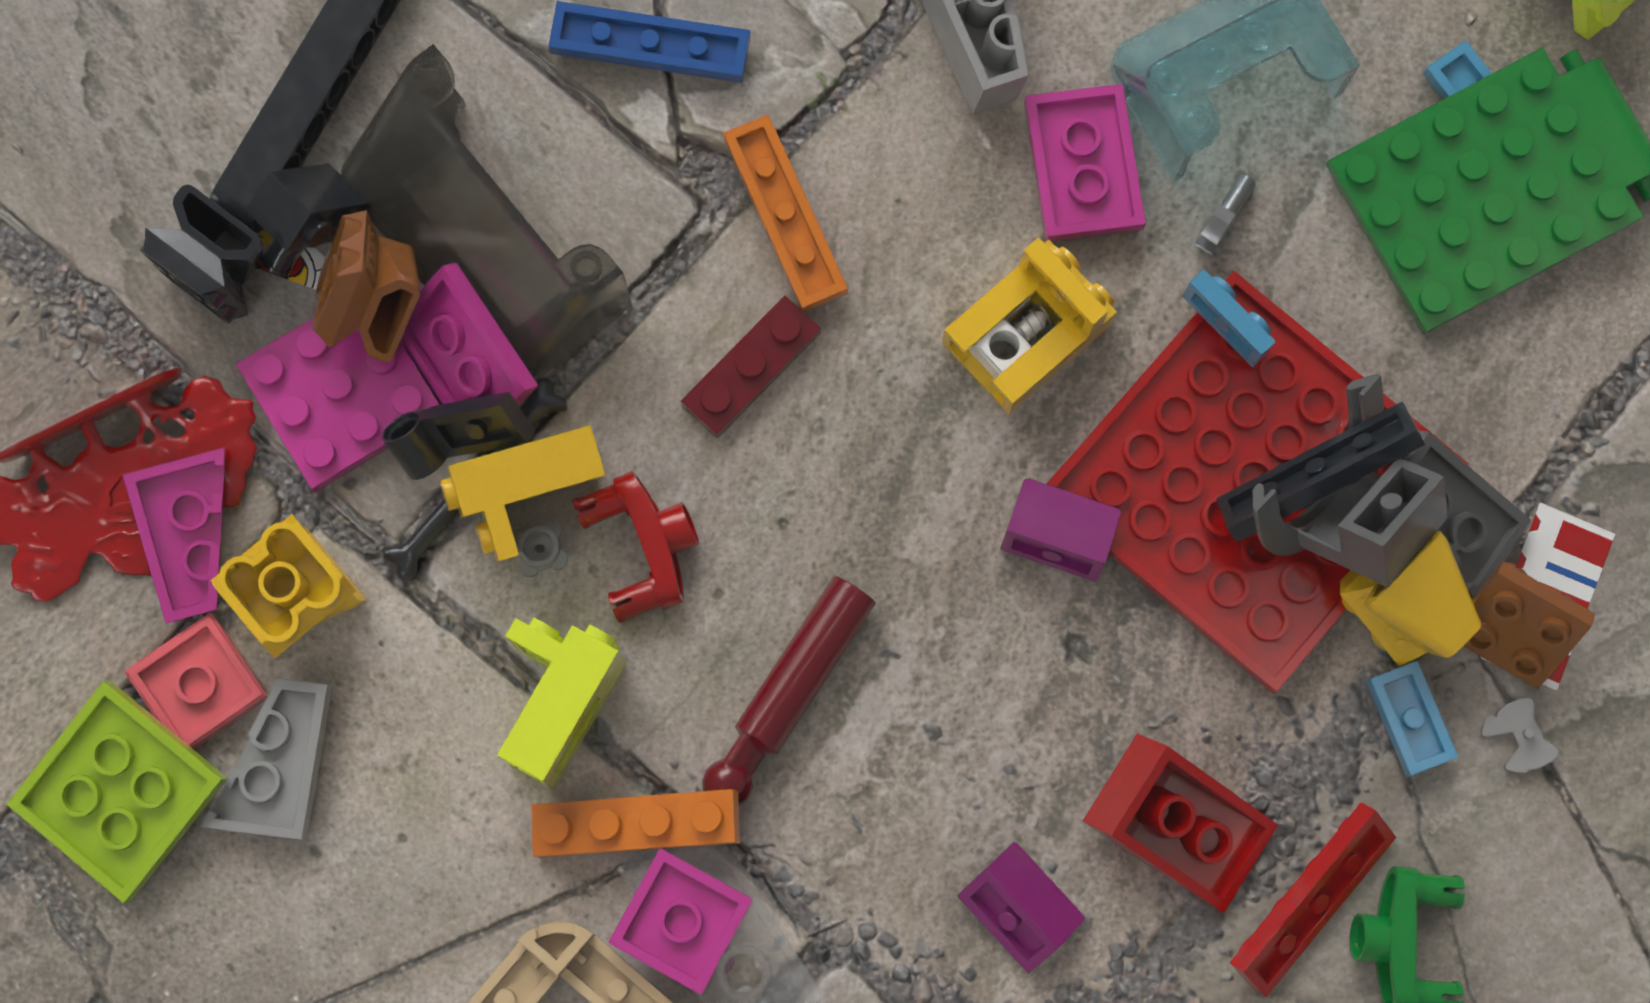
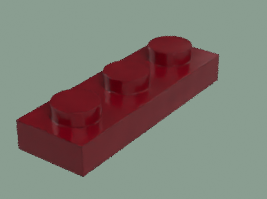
[681,295,821,439]

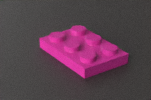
[1024,84,1146,242]
[401,263,538,405]

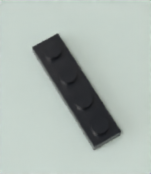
[1216,401,1426,542]

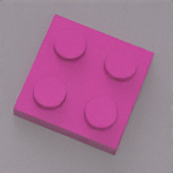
[608,848,754,995]

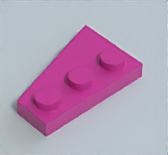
[123,447,226,624]

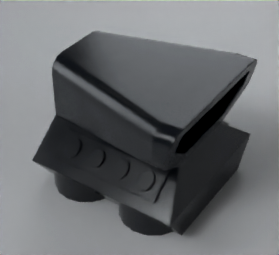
[140,185,263,324]

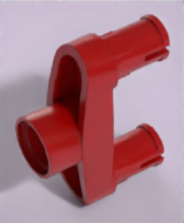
[572,471,699,623]

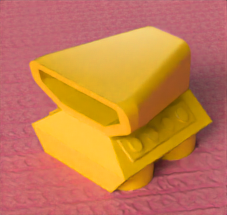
[211,514,365,658]
[1340,531,1481,667]

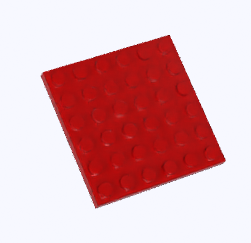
[1046,270,1469,694]

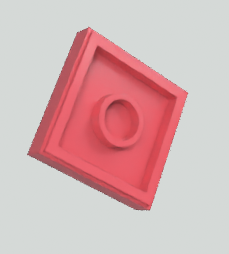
[124,612,269,750]

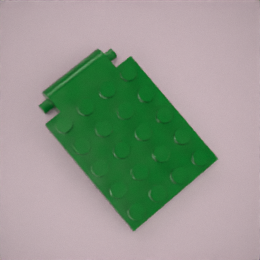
[1326,47,1650,335]

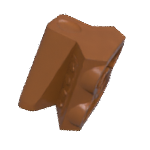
[312,210,420,362]

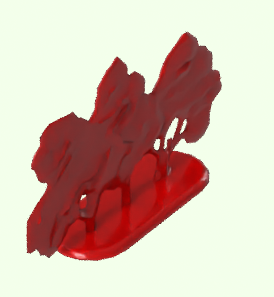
[0,367,257,602]

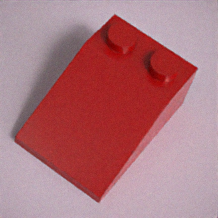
[1083,733,1278,913]

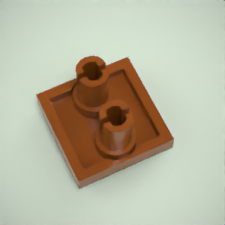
[1464,561,1595,689]

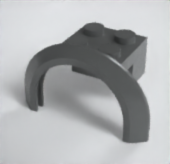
[1253,374,1448,587]

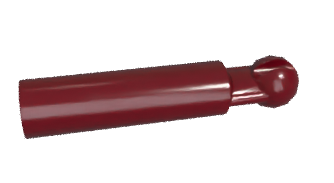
[702,576,876,807]

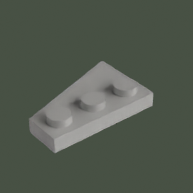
[200,678,333,841]

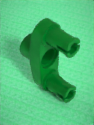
[1349,866,1465,1003]

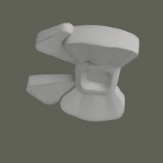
[1481,698,1559,774]

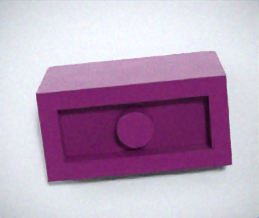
[1000,478,1121,582]
[957,842,1085,974]

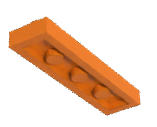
[723,114,848,312]
[531,789,740,858]

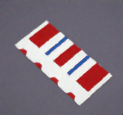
[1480,503,1615,691]

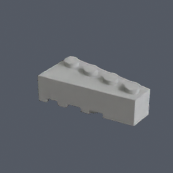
[921,0,1029,115]

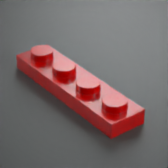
[1229,802,1397,997]

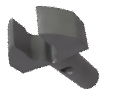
[1194,174,1256,255]

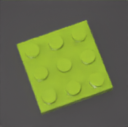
[6,681,228,904]

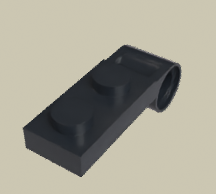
[381,392,536,480]

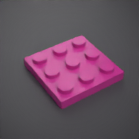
[236,317,440,493]

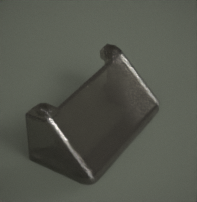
[341,44,633,380]

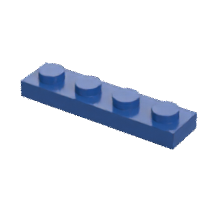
[548,1,751,83]

